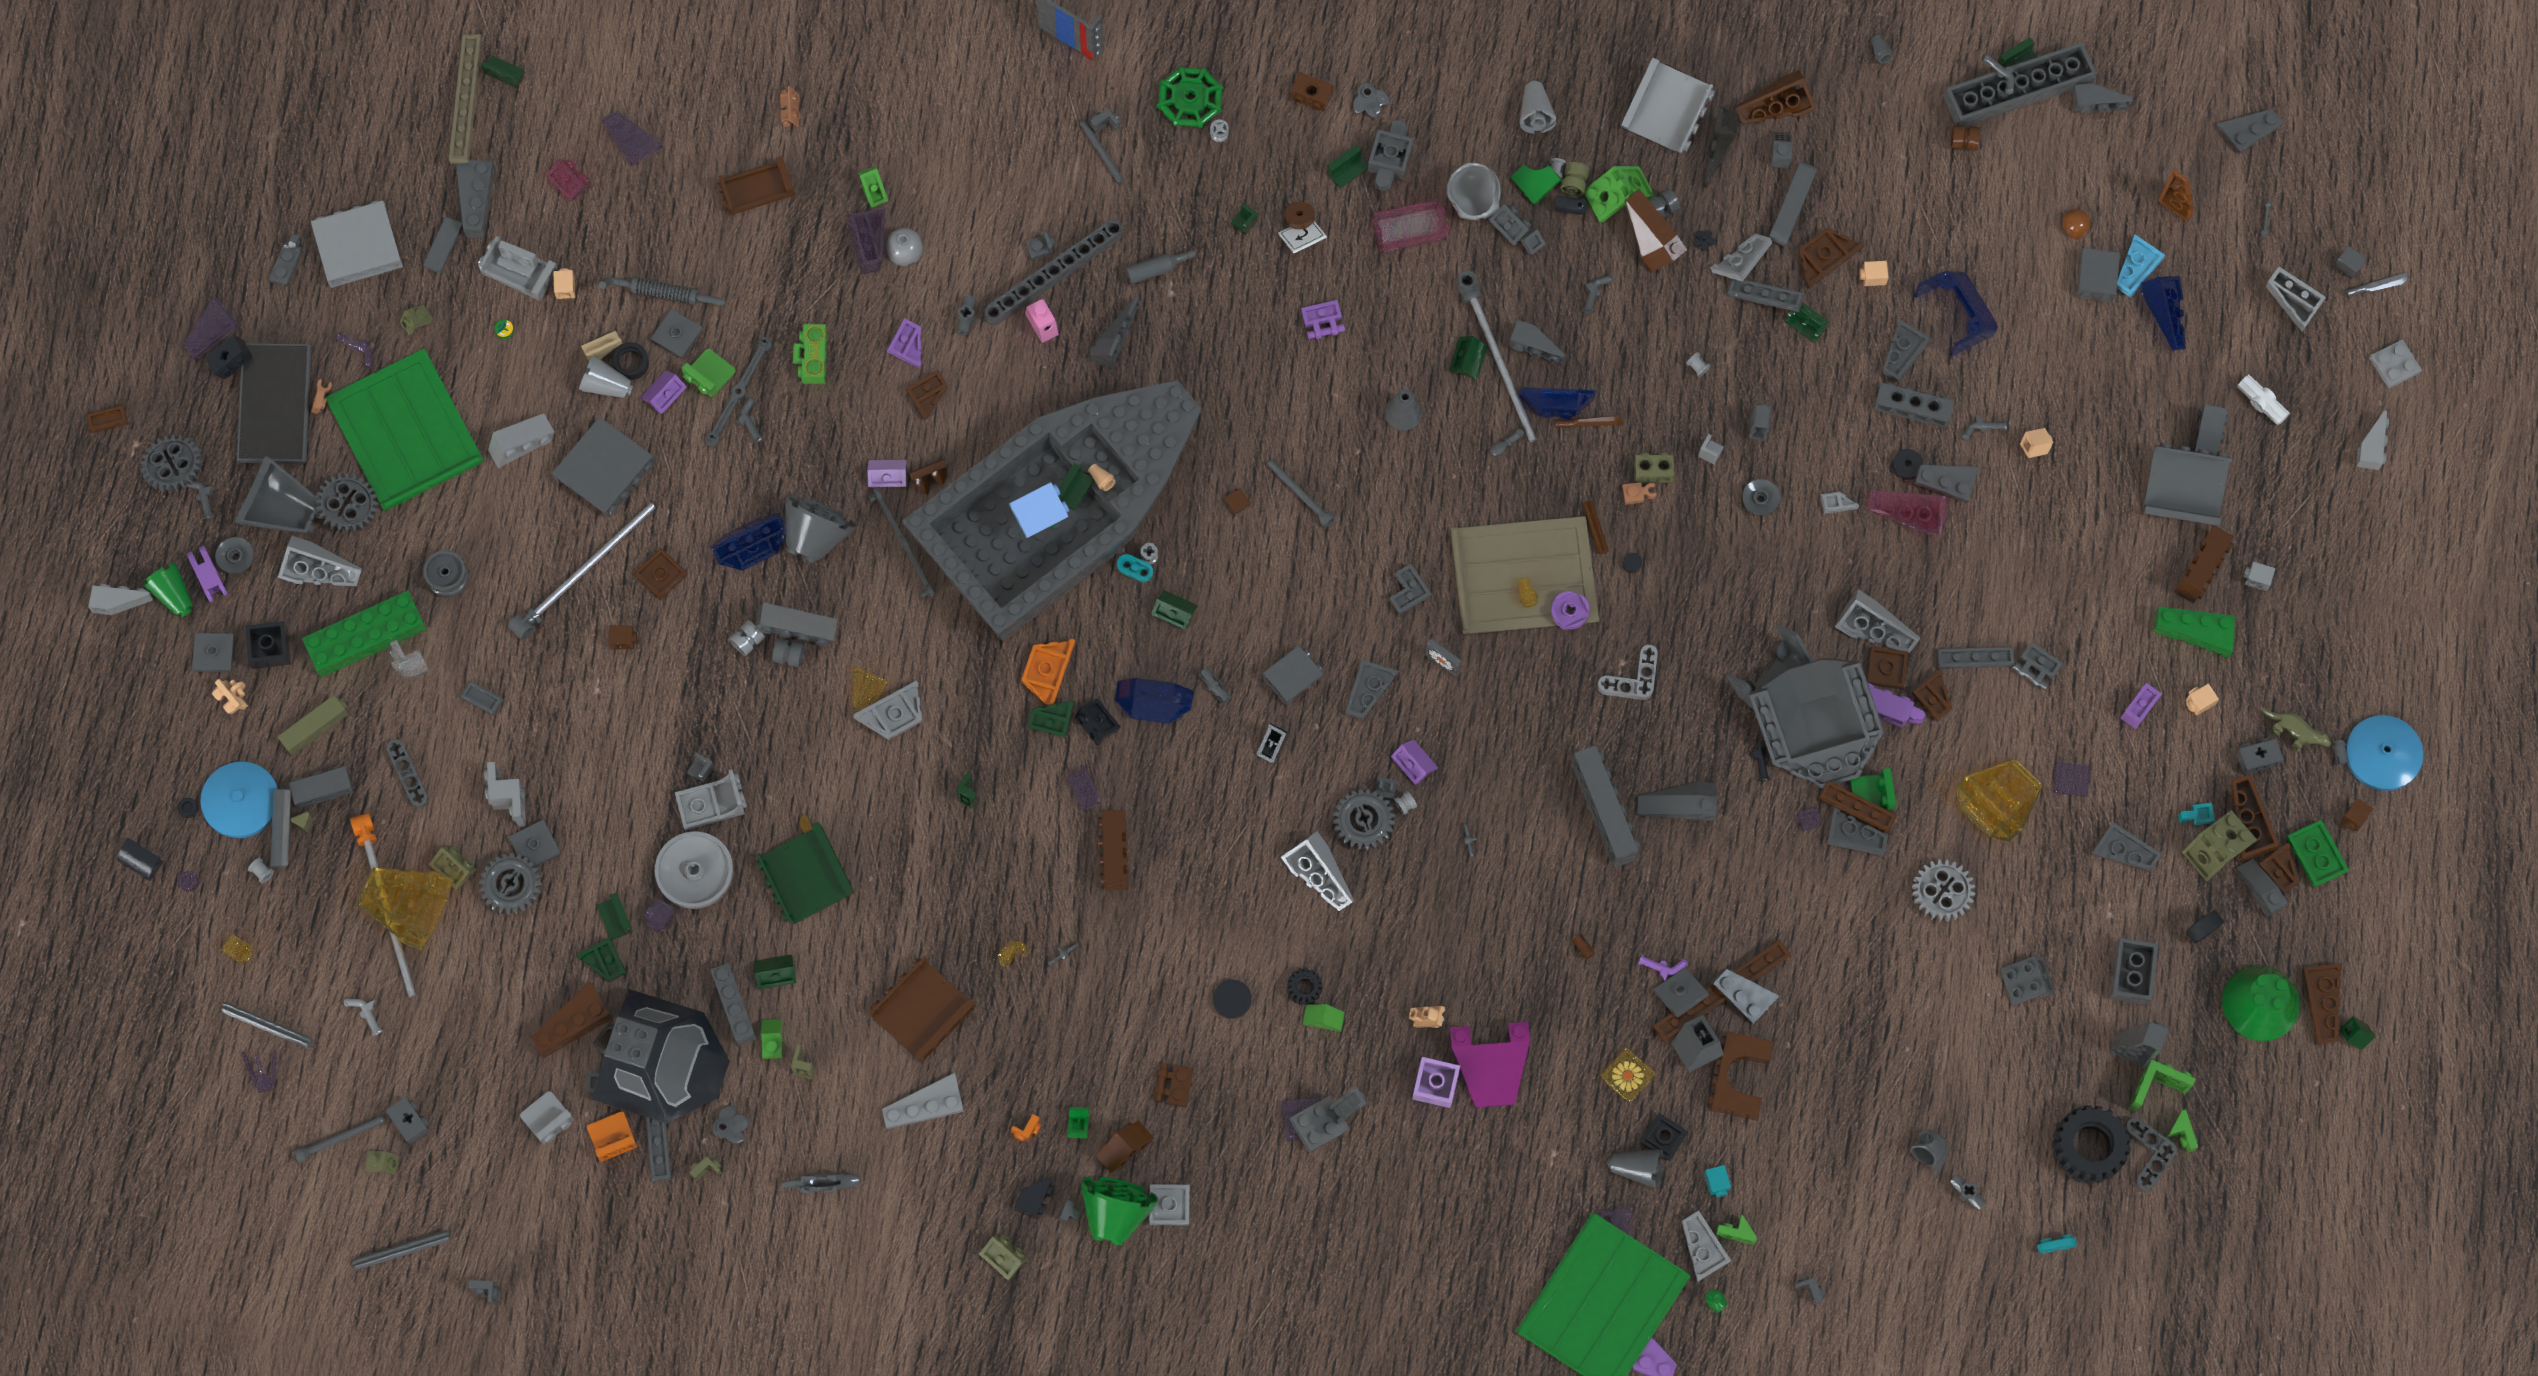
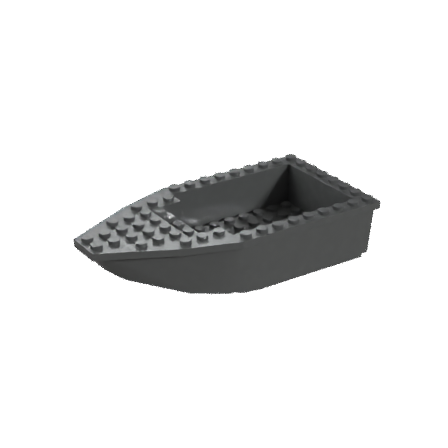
[902,380,1202,642]

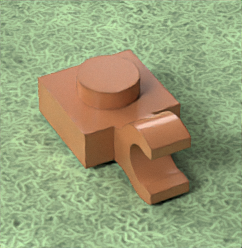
[311,379,332,415]

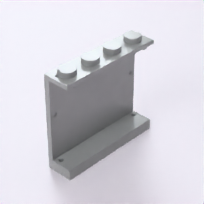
[1621,58,1715,154]
[311,201,403,288]

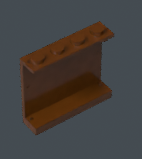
[870,956,976,1063]

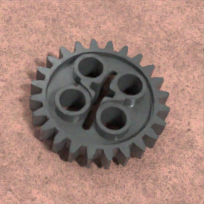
[140,434,203,493]
[315,473,378,534]

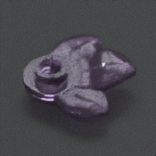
[1598,1208,1633,1237]

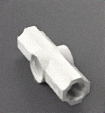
[2237,375,2290,425]

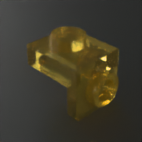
[220,933,253,963]
[998,940,1028,968]

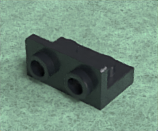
[1075,698,1121,745]

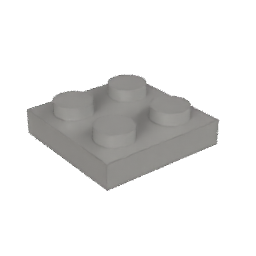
[2369,339,2422,389]
[1149,1184,1190,1225]

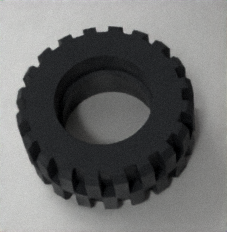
[2052,1105,2131,1184]

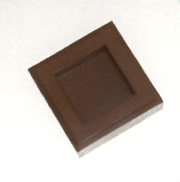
[1224,488,1250,515]

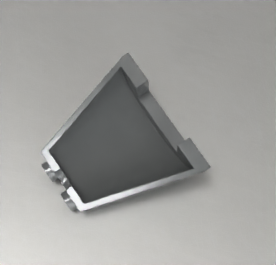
[234,456,321,535]

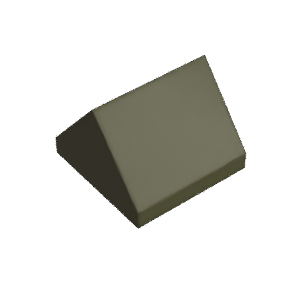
[290,812,313,833]

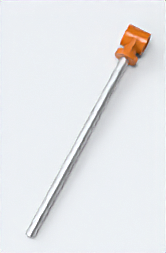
[350,812,416,998]

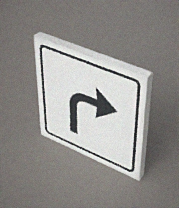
[1278,221,1327,253]

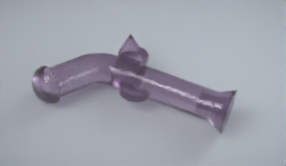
[336,332,373,368]

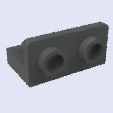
[1489,204,1532,246]
[468,1280,502,1306]

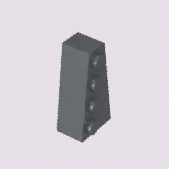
[456,160,496,239]
[2110,1021,2169,1068]

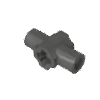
[957,296,976,335]
[1949,1174,1987,1211]

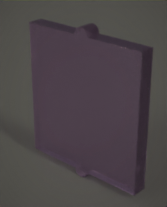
[2053,762,2091,797]

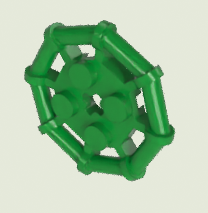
[1157,66,1224,128]

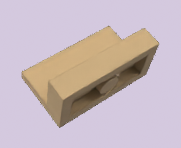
[581,331,622,362]

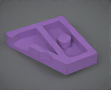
[887,318,921,368]
[1632,1337,1677,1376]

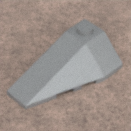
[278,536,362,586]
[1835,590,1920,653]
[1281,831,1354,911]

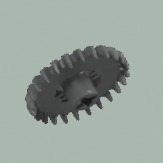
[1332,788,1396,851]
[478,852,543,915]

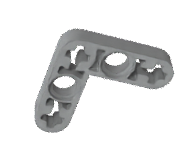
[1597,645,1658,700]

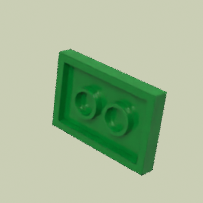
[2286,820,2349,888]

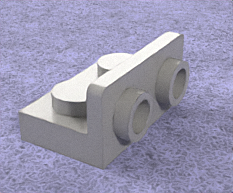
[497,241,539,278]

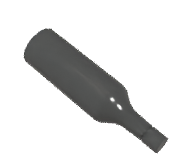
[1125,250,1195,285]

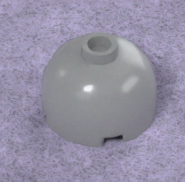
[885,228,923,266]

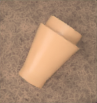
[1088,464,1115,491]

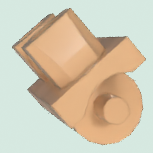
[212,679,248,714]
[1409,1006,1445,1028]

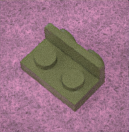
[428,846,477,890]
[979,1233,1028,1280]

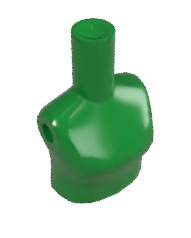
[1705,1289,1727,1313]

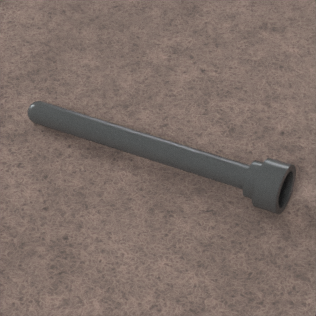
[1267,460,1336,528]
[293,1116,385,1164]

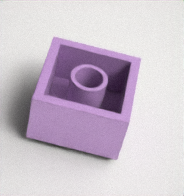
[1412,1057,1460,1108]

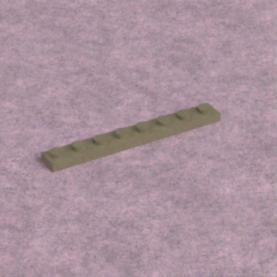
[449,34,482,164]

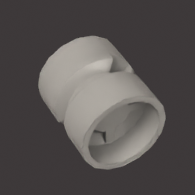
[729,620,765,656]

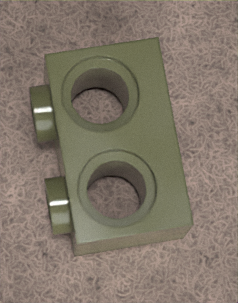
[1634,453,1674,483]

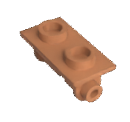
[780,86,800,127]

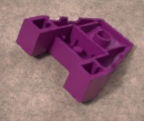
[1449,1022,1530,1108]

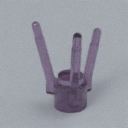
[242,1050,277,1092]

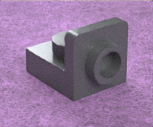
[1026,231,1055,261]

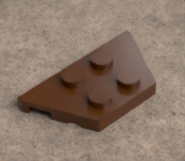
[1798,228,1864,289]

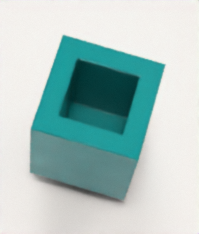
[1704,1165,1731,1198]

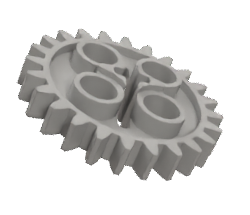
[1912,859,1975,922]

